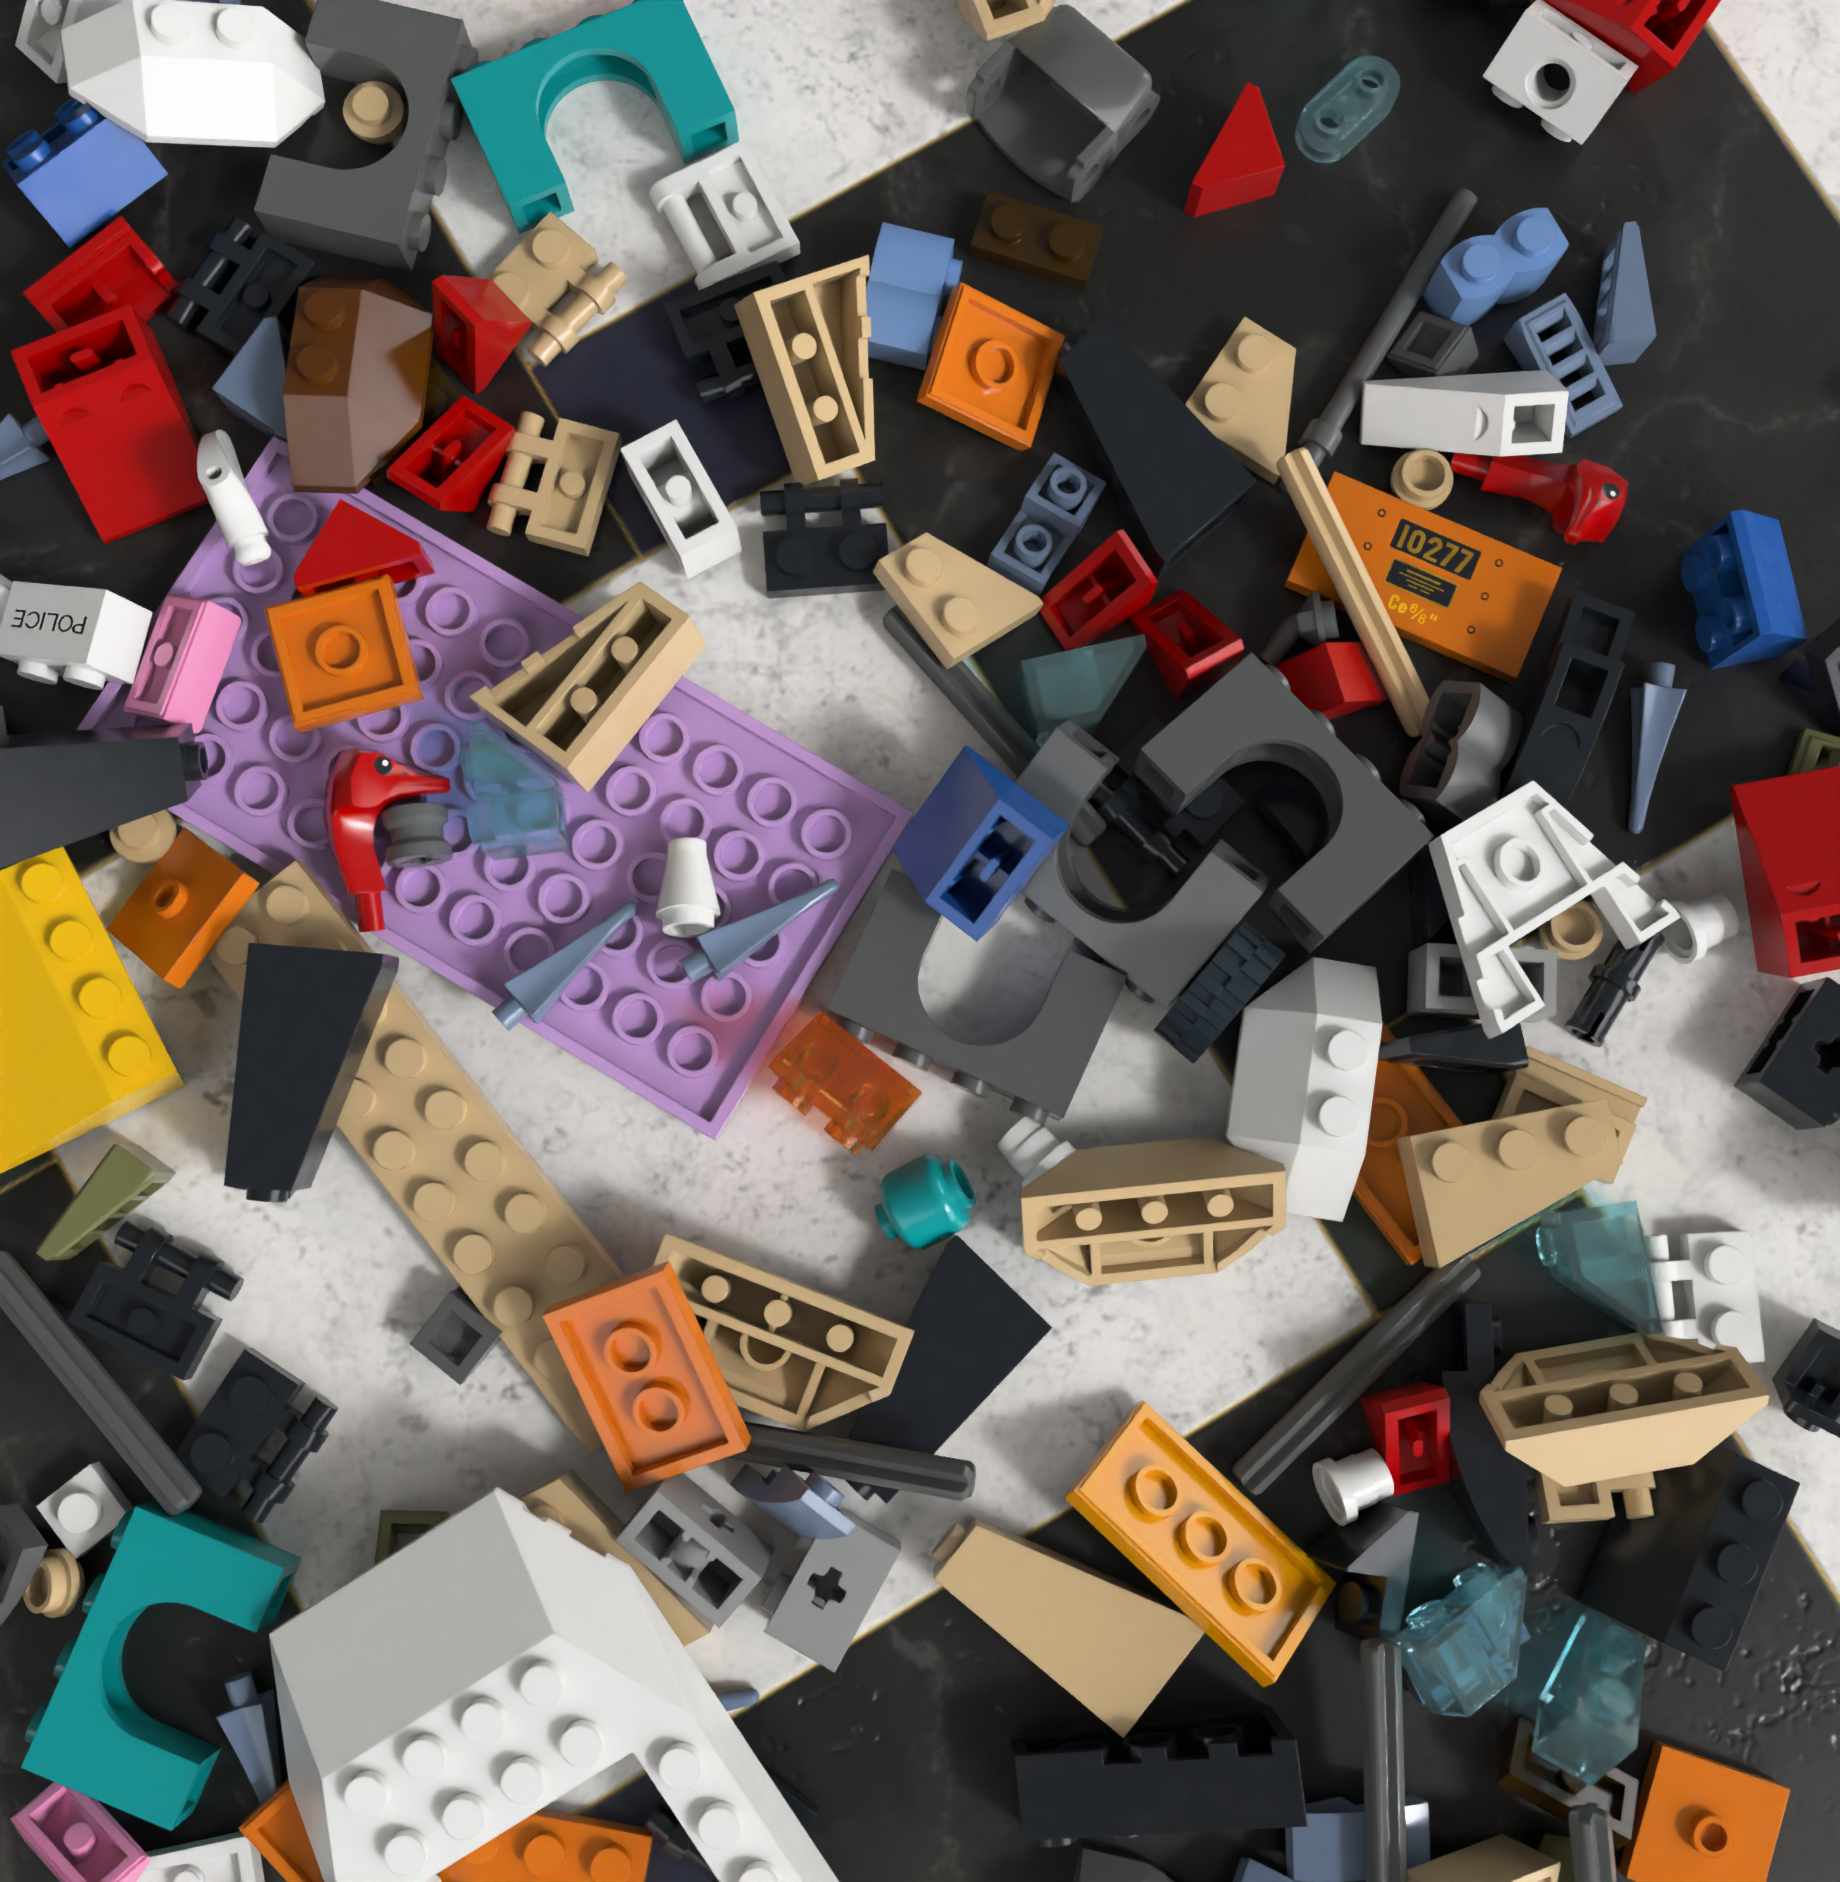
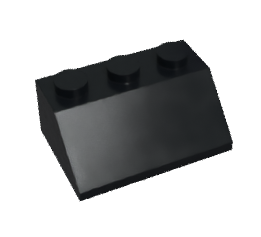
[1575,1446,1800,1672]

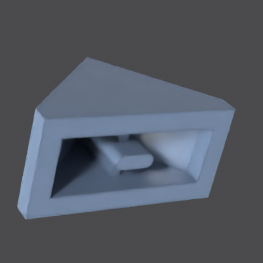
[212,316,291,442]

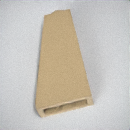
[932,1516,1205,1738]

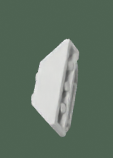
[60,0,325,148]
[1225,957,1382,1222]

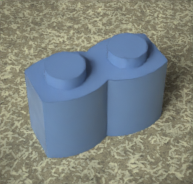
[1422,208,1569,326]
[866,222,963,371]

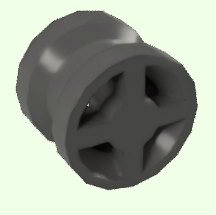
[381,803,453,868]

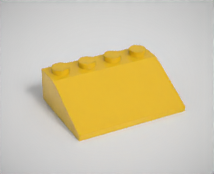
[0,846,186,1174]

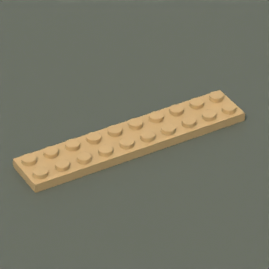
[207,860,625,1455]

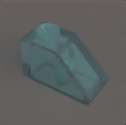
[1017,634,1147,747]
[1536,1200,1663,1334]

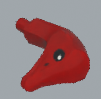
[1450,452,1628,546]
[323,748,451,932]

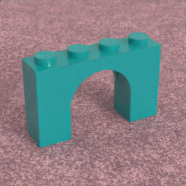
[451,0,739,234]
[21,1499,302,1831]

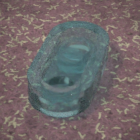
[1295,55,1400,163]

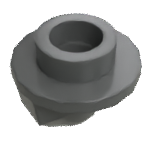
[1257,590,1339,667]

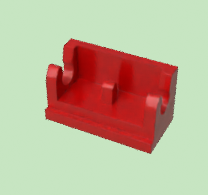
[23,216,178,332]

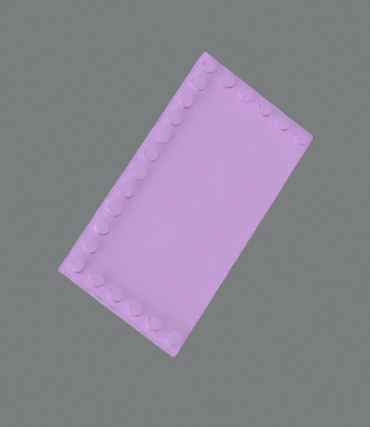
[77,435,914,1141]

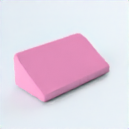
[123,593,241,733]
[10,1782,151,1882]

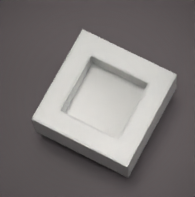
[36,1461,135,1559]

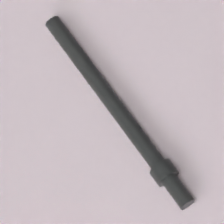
[1280,188,1477,495]

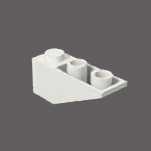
[1359,370,1569,456]

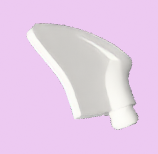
[197,430,271,566]

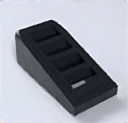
[1378,1023,1529,1075]

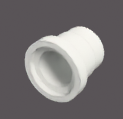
[1659,893,1739,964]
[996,1117,1076,1188]
[1312,1448,1394,1526]

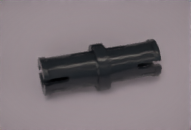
[1564,932,1665,1047]

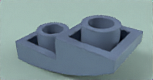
[987,452,1107,597]
[730,1463,856,1539]
[1285,1794,1430,1882]

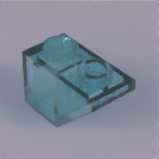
[460,721,570,861]
[1393,1562,1527,1717]
[1532,1608,1646,1786]

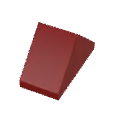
[1183,82,1285,217]
[432,275,533,395]
[387,395,515,512]
[293,499,435,597]
[1039,529,1158,655]
[1130,589,1244,701]
[1275,642,1390,720]
[1360,1381,1450,1497]

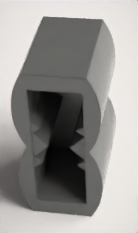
[1400,680,1523,827]

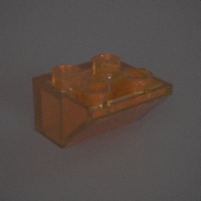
[768,1011,922,1157]

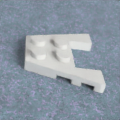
[1428,780,1681,1039]

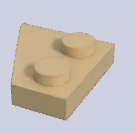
[1185,317,1296,485]
[873,532,1044,670]

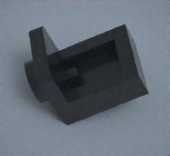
[1772,1318,1840,1438]

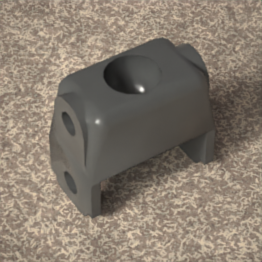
[966,4,1160,203]

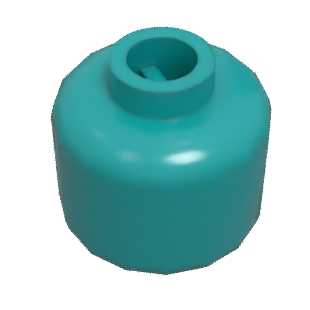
[875,1153,976,1250]

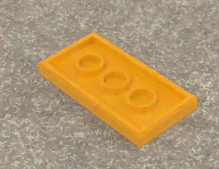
[1064,1400,1337,1688]

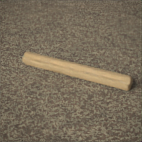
[1276,447,1430,737]

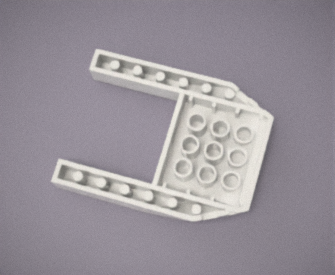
[269,1487,839,1882]

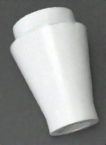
[656,837,721,938]

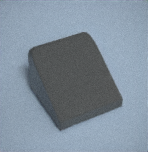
[1386,311,1478,378]

